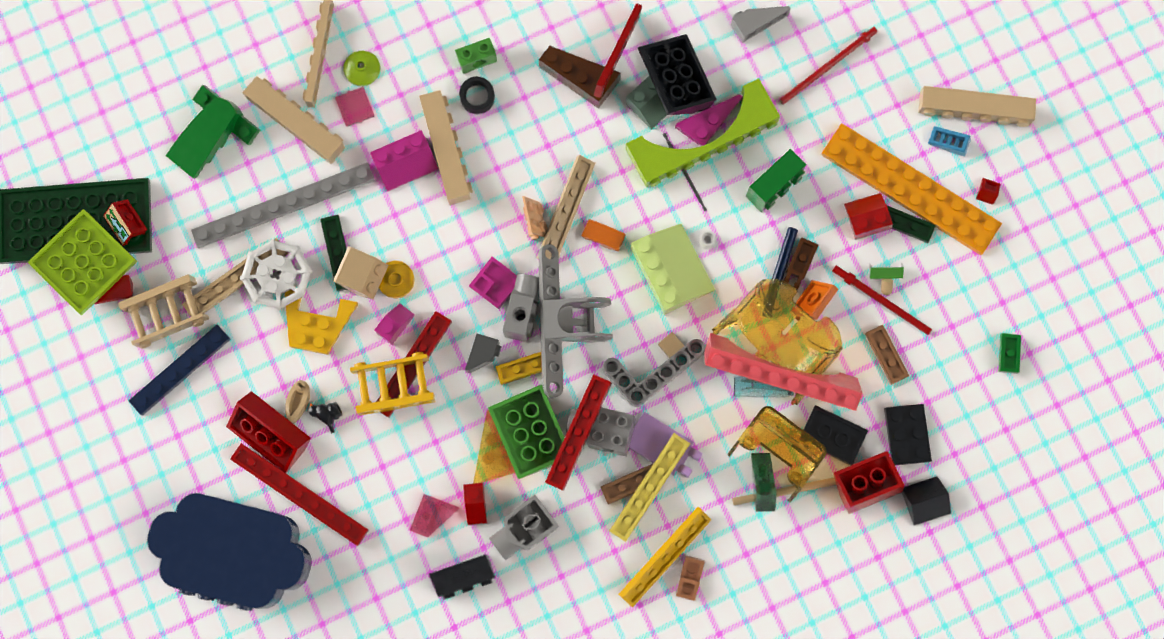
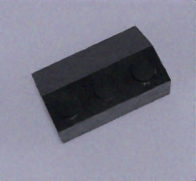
[429,554,496,600]

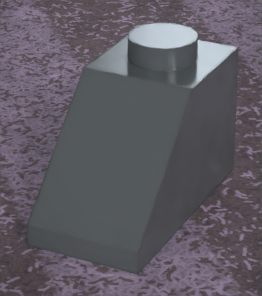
[465,333,502,374]

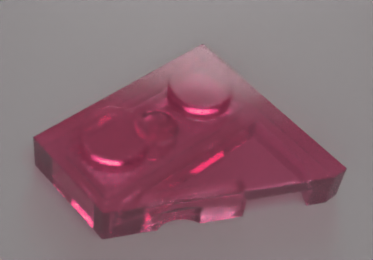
[409,494,459,538]

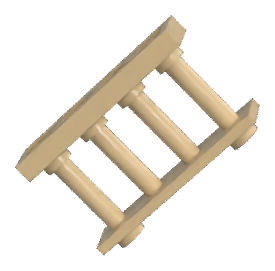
[118,274,209,349]

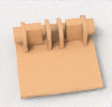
[522,196,548,240]

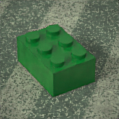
[746,148,807,212]

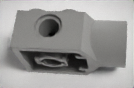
[502,274,539,342]
[566,407,636,457]
[489,495,559,560]

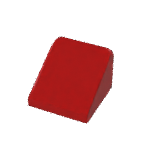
[976,178,1001,205]

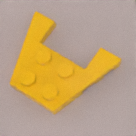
[285,289,358,355]

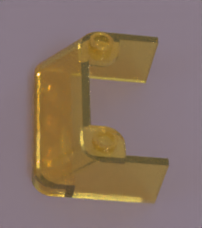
[727,406,826,503]

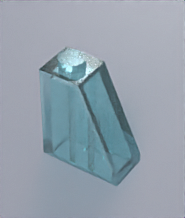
[734,376,794,398]

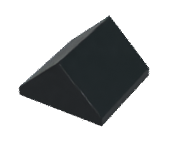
[902,476,951,526]

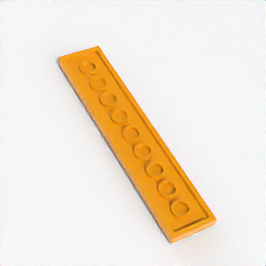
[821,123,1002,255]

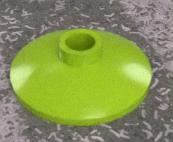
[343,50,380,86]

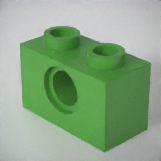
[455,37,498,74]

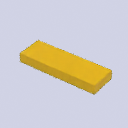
[495,352,542,385]

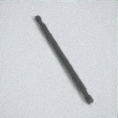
[662,133,707,211]

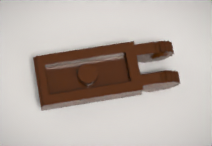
[782,237,819,292]

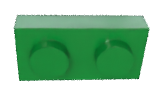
[998,333,1021,374]

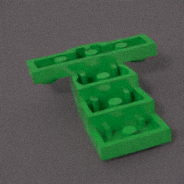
[165,85,261,179]

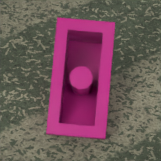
[374,304,415,345]

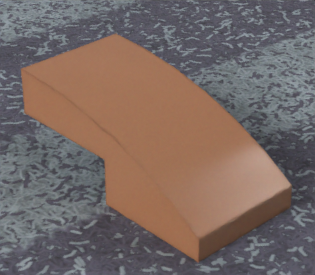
[676,555,705,601]

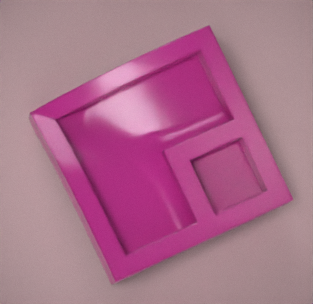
[469,256,517,309]

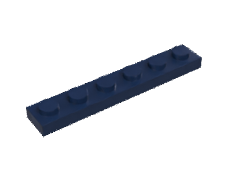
[128,324,231,416]

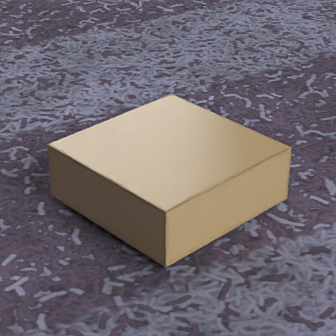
[658,332,684,358]

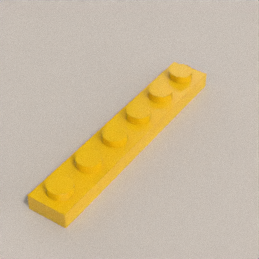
[618,507,711,608]

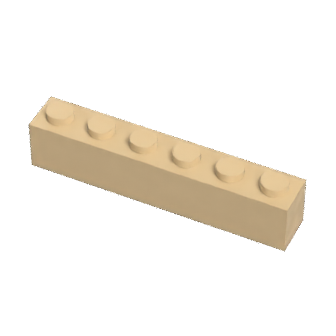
[242,76,345,164]
[918,86,1037,127]
[419,90,473,205]

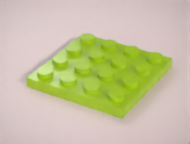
[27,209,138,316]

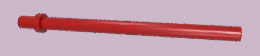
[779,26,878,105]

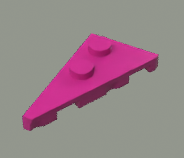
[675,94,743,146]

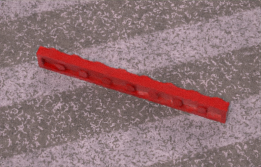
[230,443,369,546]

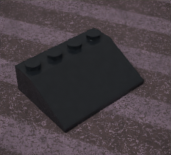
[637,34,717,115]

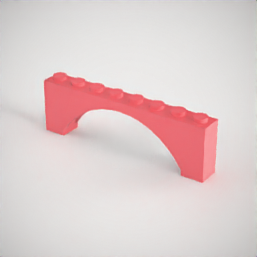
[704,333,863,411]

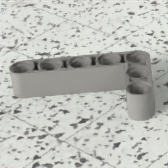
[603,339,705,407]

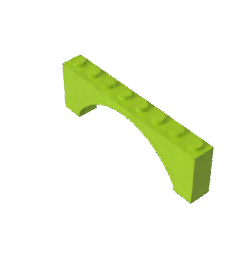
[625,78,780,187]

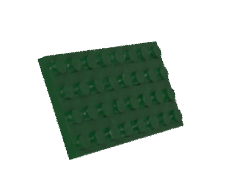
[0,178,152,264]

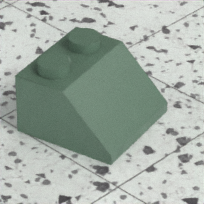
[626,76,667,130]

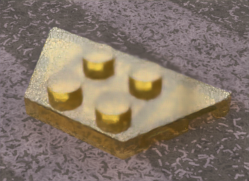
[473,410,515,483]

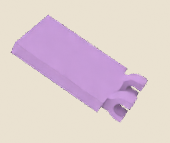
[629,412,703,478]

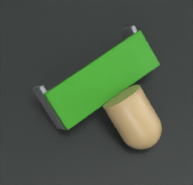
[868,263,904,296]

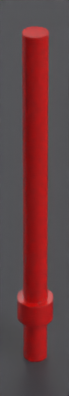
[832,265,932,335]

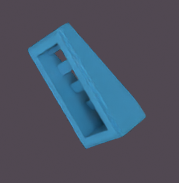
[928,126,971,157]

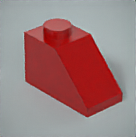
[463,483,487,525]

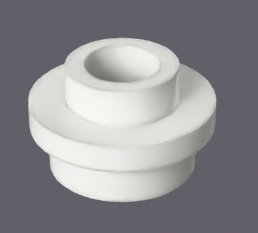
[698,230,717,249]

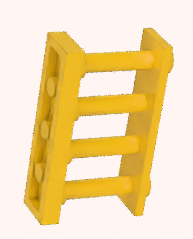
[350,352,436,416]

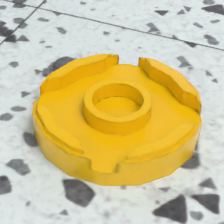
[379,260,415,299]

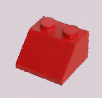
[844,193,893,240]

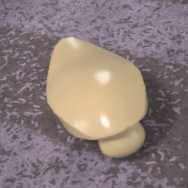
[285,380,310,424]

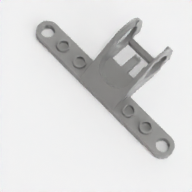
[538,244,613,398]

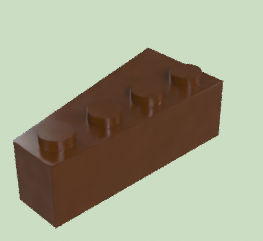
[538,45,621,109]

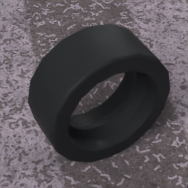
[459,76,495,114]

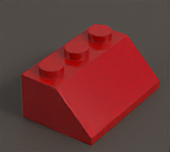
[833,451,905,514]

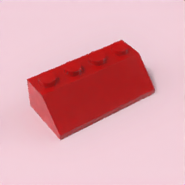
[226,391,311,473]

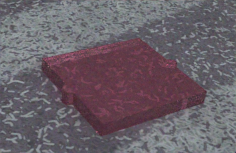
[335,86,375,127]

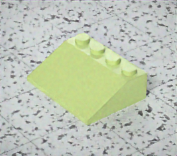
[631,224,715,315]

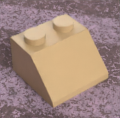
[333,246,388,300]

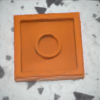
[791,280,838,320]

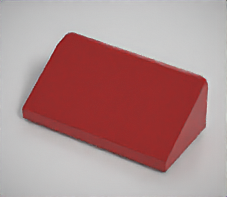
[95,275,133,305]

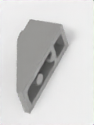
[731,6,791,43]

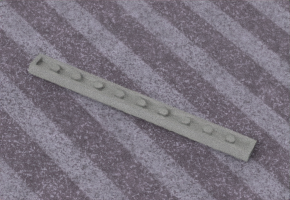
[191,162,375,248]

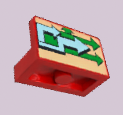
[104,199,147,245]

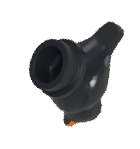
[308,402,343,434]

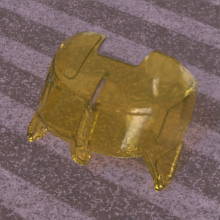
[711,279,843,406]

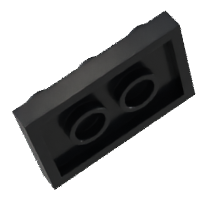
[884,404,932,466]
[798,405,868,466]

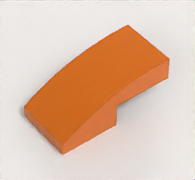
[581,219,626,252]

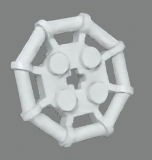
[240,239,313,310]

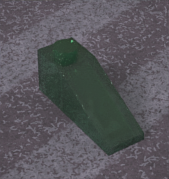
[751,453,777,512]

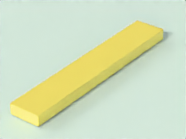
[609,433,690,542]

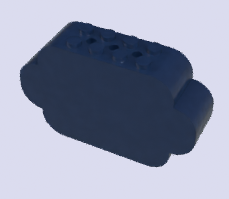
[147,493,312,611]

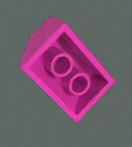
[370,130,439,192]

